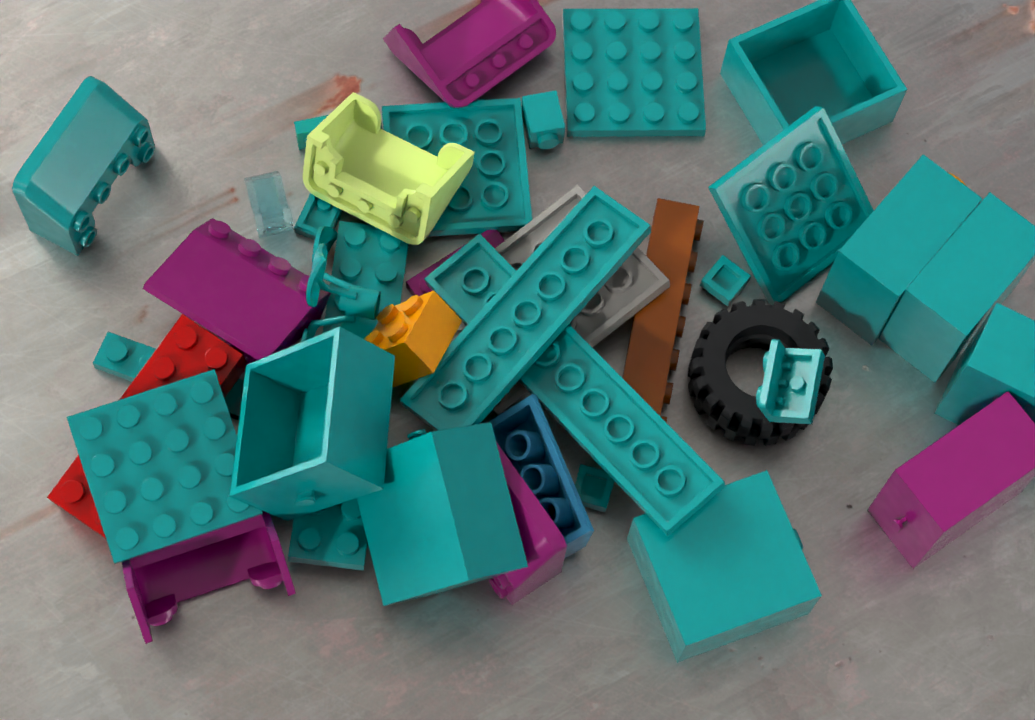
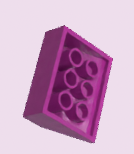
[143,218,331,360]

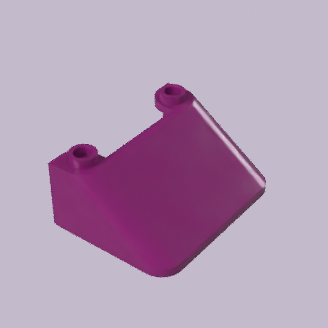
[383,0,556,108]

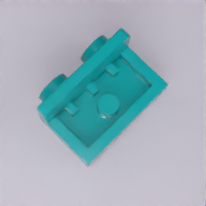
[756,339,825,424]

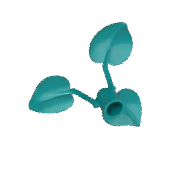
[300,226,381,343]

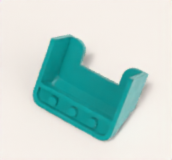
[12,76,155,256]

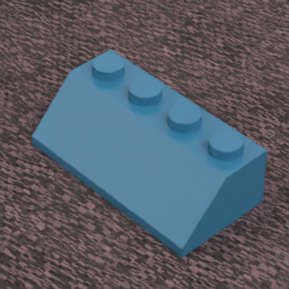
[489,394,594,558]

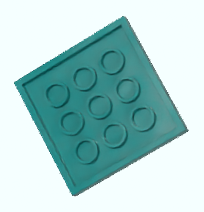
[562,8,706,137]
[382,98,532,237]
[708,106,874,305]
[66,369,263,564]

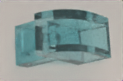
[244,171,294,238]

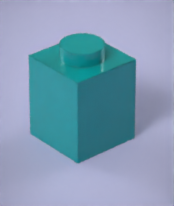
[521,91,565,149]

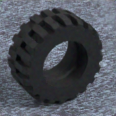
[687,299,833,446]

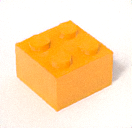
[364,290,462,388]

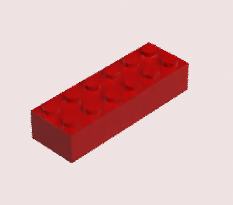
[47,314,248,539]

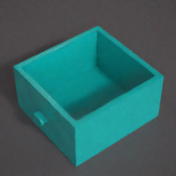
[720,0,907,145]
[816,154,983,346]
[878,192,1035,383]
[934,303,1035,425]
[230,327,395,521]
[357,422,528,606]
[627,470,822,663]

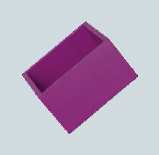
[867,391,1035,569]

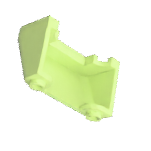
[303,92,475,245]

